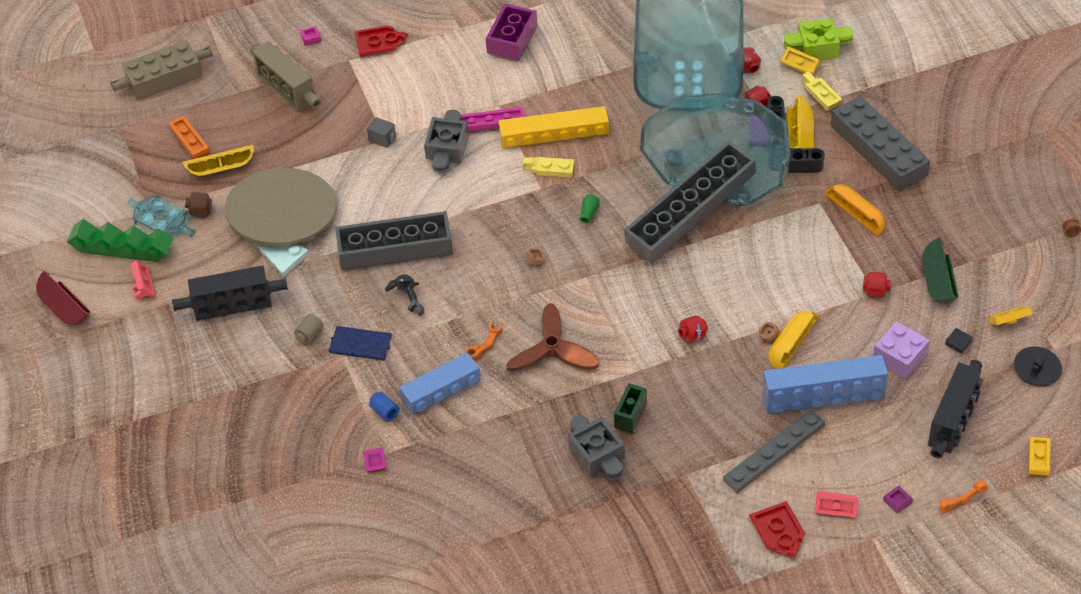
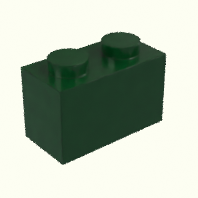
[614,383,647,433]

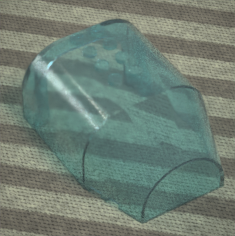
[634,0,744,110]

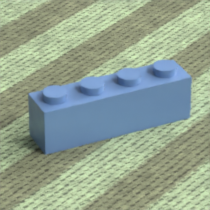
[399,352,481,415]

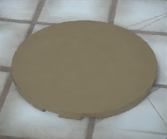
[225,168,336,248]

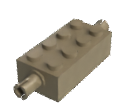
[110,40,213,100]
[250,41,321,113]

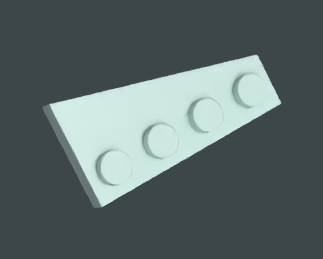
[253,243,309,277]

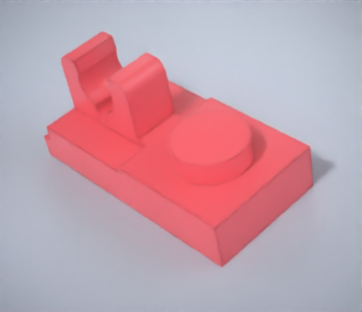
[131,260,156,300]
[815,491,859,518]

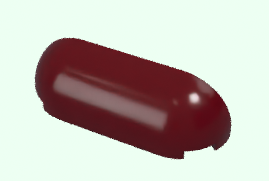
[36,271,90,325]

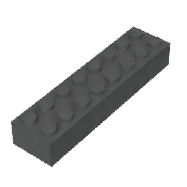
[624,140,756,263]

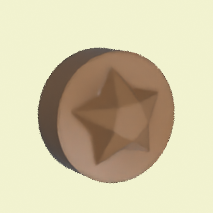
[525,248,545,266]
[759,322,779,342]

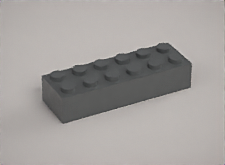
[831,95,930,192]
[335,211,453,270]

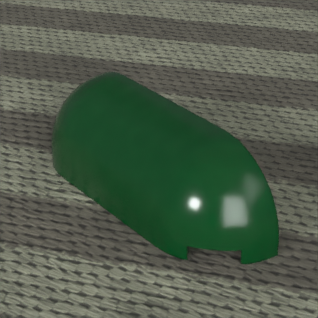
[922,237,958,303]

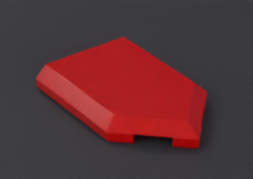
[354,25,408,57]
[749,501,805,558]

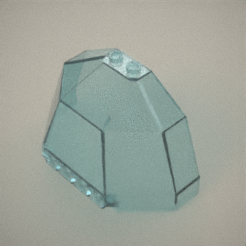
[640,93,790,207]

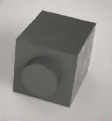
[367,117,397,148]

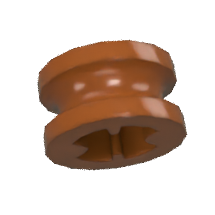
[1062,218,1081,237]

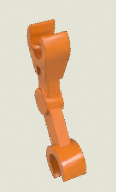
[465,322,502,361]
[938,479,989,514]

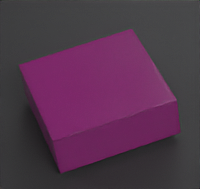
[883,486,913,514]

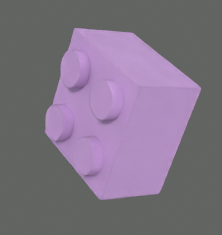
[873,321,930,379]

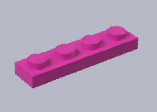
[461,107,525,132]

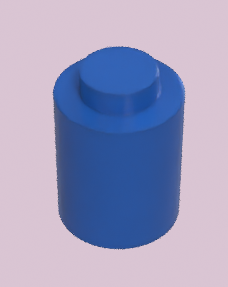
[369,392,400,422]

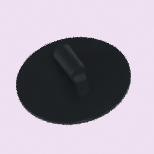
[1014,346,1062,386]

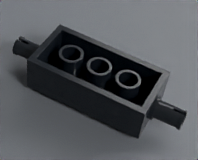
[172,265,288,321]
[928,360,983,459]

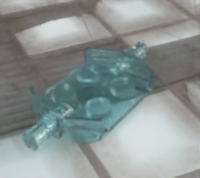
[127,195,195,238]

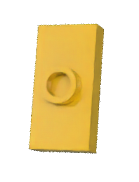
[780,46,820,76]
[988,306,1033,325]
[1028,436,1051,476]

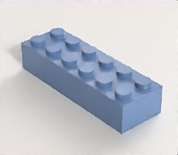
[762,355,888,413]

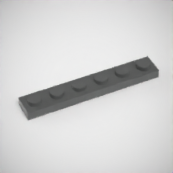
[723,409,825,493]

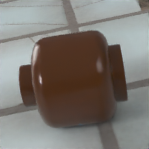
[185,192,212,217]

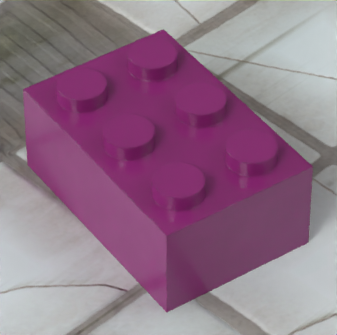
[486,3,538,61]

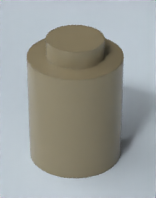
[294,314,323,344]

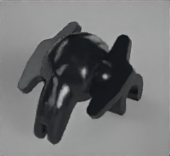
[385,274,424,316]

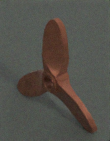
[506,303,599,371]

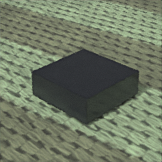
[945,328,973,353]

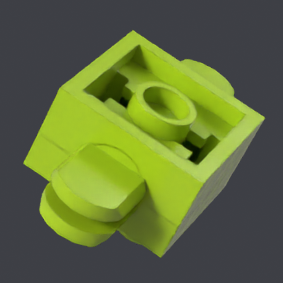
[784,18,853,60]

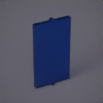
[329,326,392,361]

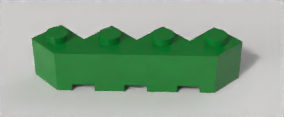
[67,219,173,262]

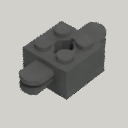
[424,110,469,173]
[568,415,625,481]

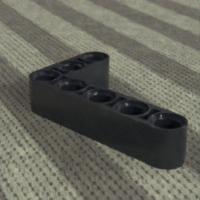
[767,96,825,173]

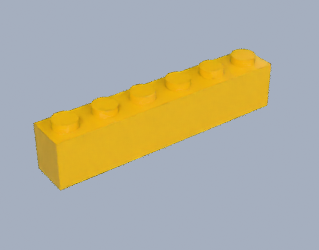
[499,106,609,148]

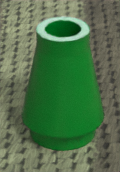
[580,194,600,223]

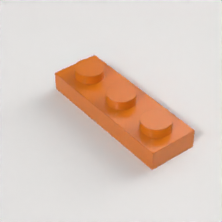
[168,116,210,159]

